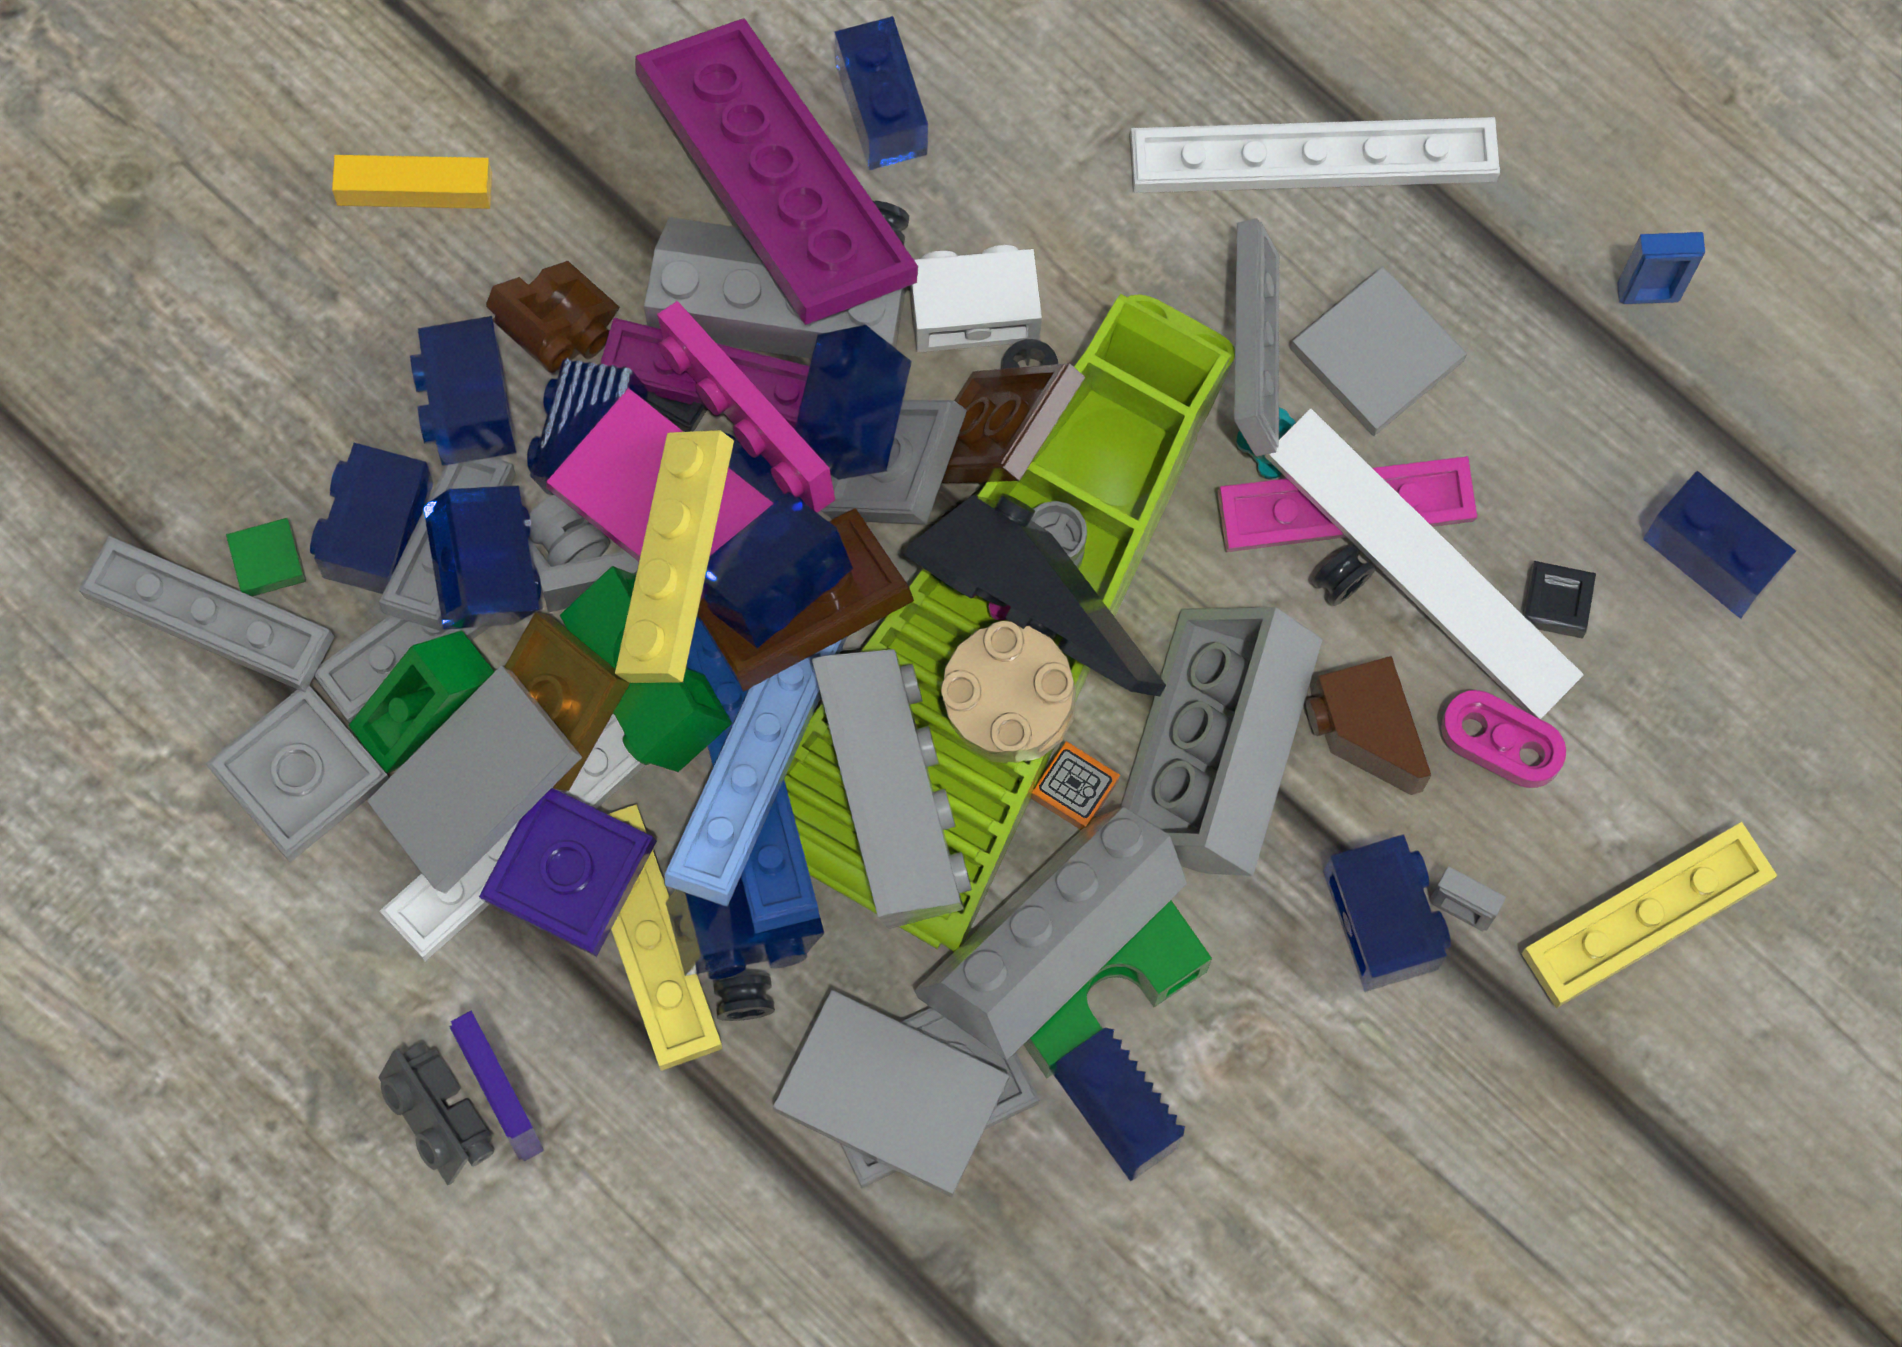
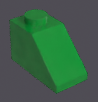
[348,630,494,774]

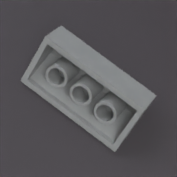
[644,217,911,371]
[1121,607,1323,876]
[812,649,972,929]
[914,807,1187,1060]

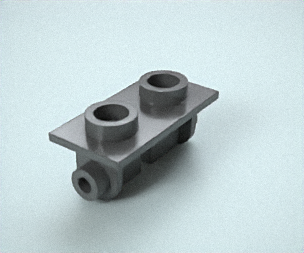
[378,1043,494,1186]

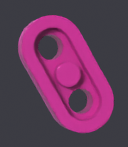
[1441,690,1566,788]

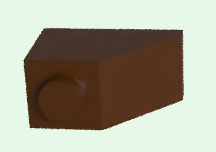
[1306,656,1431,795]

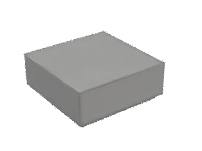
[1429,866,1506,932]

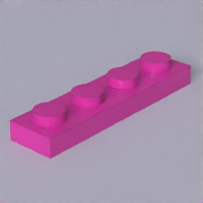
[657,301,835,514]
[1217,456,1477,552]

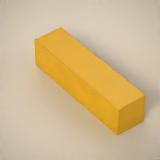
[332,155,492,209]

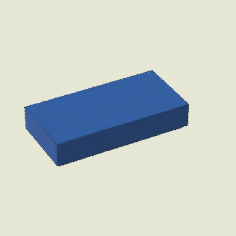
[1617,232,1705,304]

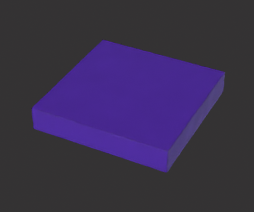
[479,788,657,957]
[449,1010,544,1161]

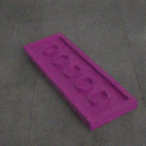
[635,18,918,325]

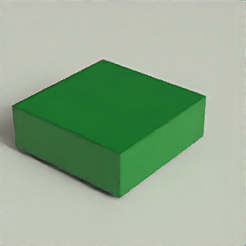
[226,518,306,597]

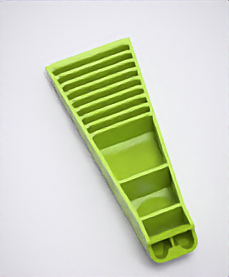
[784,294,1235,952]

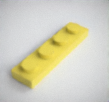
[615,430,734,683]
[607,804,722,1071]
[1521,822,1777,1009]

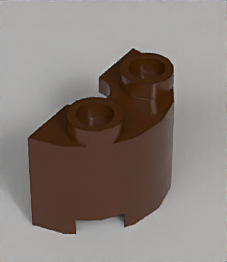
[486,261,620,373]

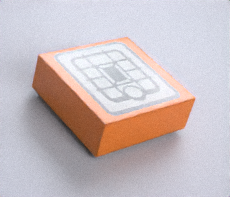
[1031,741,1120,830]

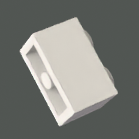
[909,245,1042,353]

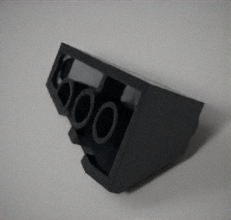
[904,493,1166,697]

